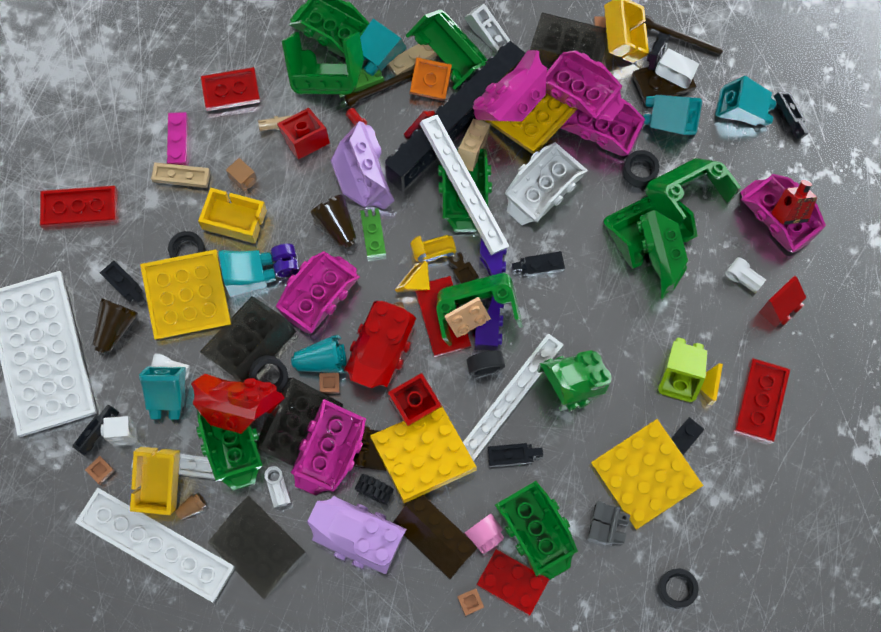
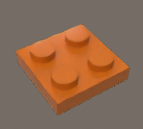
[409,57,452,101]

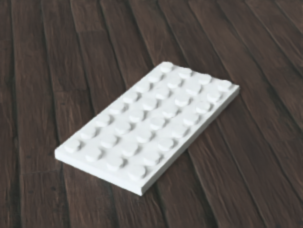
[0,271,97,437]

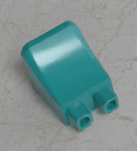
[360,18,407,76]
[715,75,777,126]
[644,95,702,135]
[218,250,276,297]
[139,367,186,420]

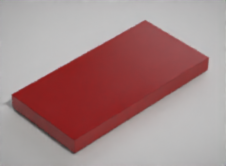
[40,186,117,228]
[415,276,471,358]
[734,358,790,443]

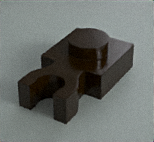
[448,252,479,284]

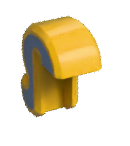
[410,235,457,263]

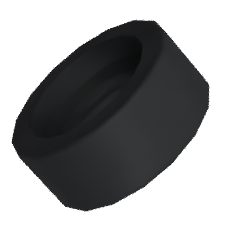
[623,150,660,188]
[168,231,206,258]
[466,350,505,376]
[249,355,288,392]
[657,568,699,609]

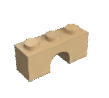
[458,119,491,172]

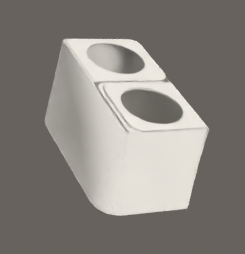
[655,48,699,88]

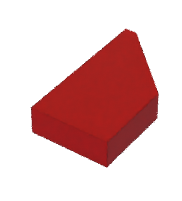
[404,111,436,139]

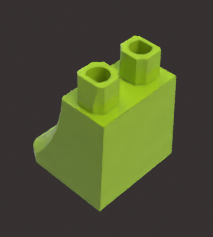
[658,337,707,402]

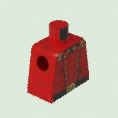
[771,180,817,225]

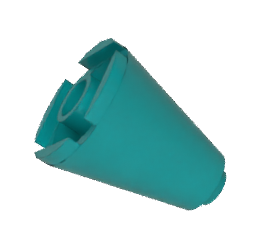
[291,335,347,374]

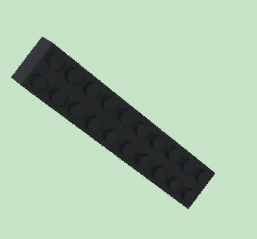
[385,41,525,192]

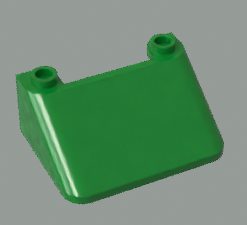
[603,196,698,269]

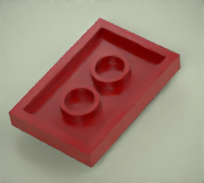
[201,67,260,111]
[476,549,550,616]

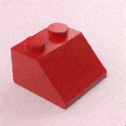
[277,108,330,160]
[759,275,807,328]
[388,373,442,426]

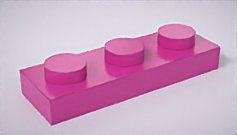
[167,112,188,165]

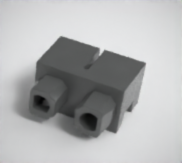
[587,501,630,546]

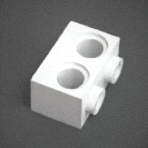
[101,416,137,446]

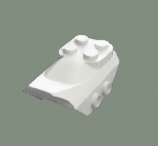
[505,142,588,225]

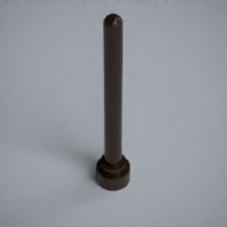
[642,15,723,55]
[344,69,414,108]

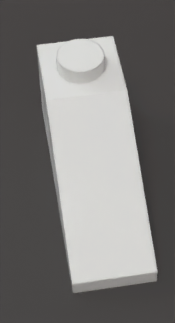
[464,4,510,54]

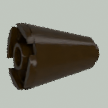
[310,194,357,249]
[92,298,138,354]

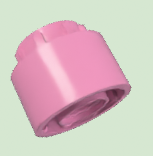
[464,513,504,554]

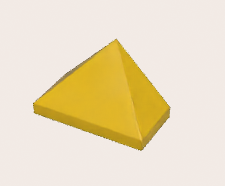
[395,261,430,292]
[700,363,723,405]

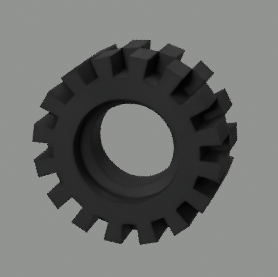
[355,474,394,505]

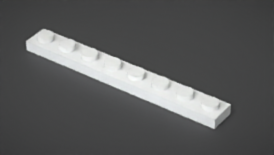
[420,115,509,255]
[463,334,564,461]

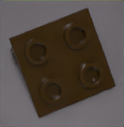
[353,426,387,471]

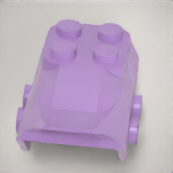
[330,121,395,210]
[307,496,407,574]

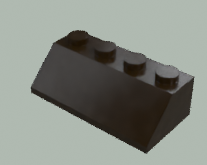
[392,495,478,580]

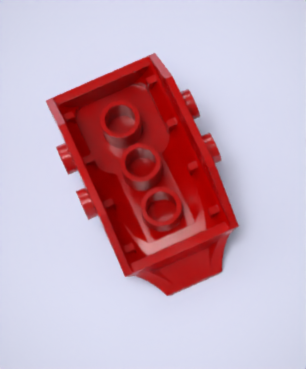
[344,301,416,389]
[191,374,285,434]

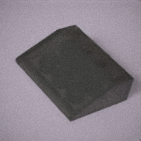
[530,12,608,68]
[200,296,297,383]
[256,378,343,468]
[208,495,308,600]

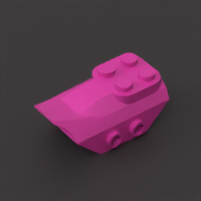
[473,50,547,121]
[546,50,624,122]
[560,98,645,156]
[740,174,826,253]
[276,251,360,334]
[291,399,366,495]

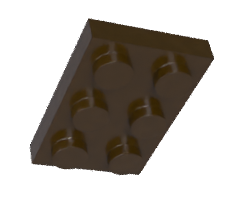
[632,66,697,105]

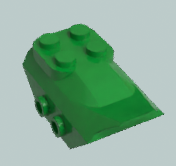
[289,0,369,58]
[438,149,492,232]
[637,210,688,302]
[537,350,611,412]
[196,410,263,490]
[495,481,578,580]

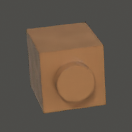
[226,158,257,191]

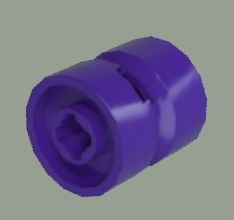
[270,244,299,278]

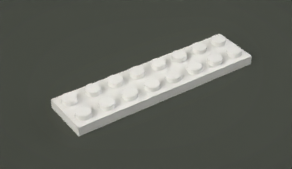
[75,487,235,603]

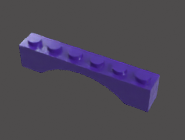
[474,238,507,351]

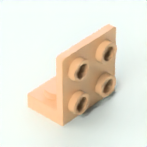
[444,297,491,338]

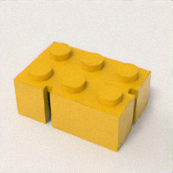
[604,0,649,63]
[198,187,267,244]
[130,447,180,515]

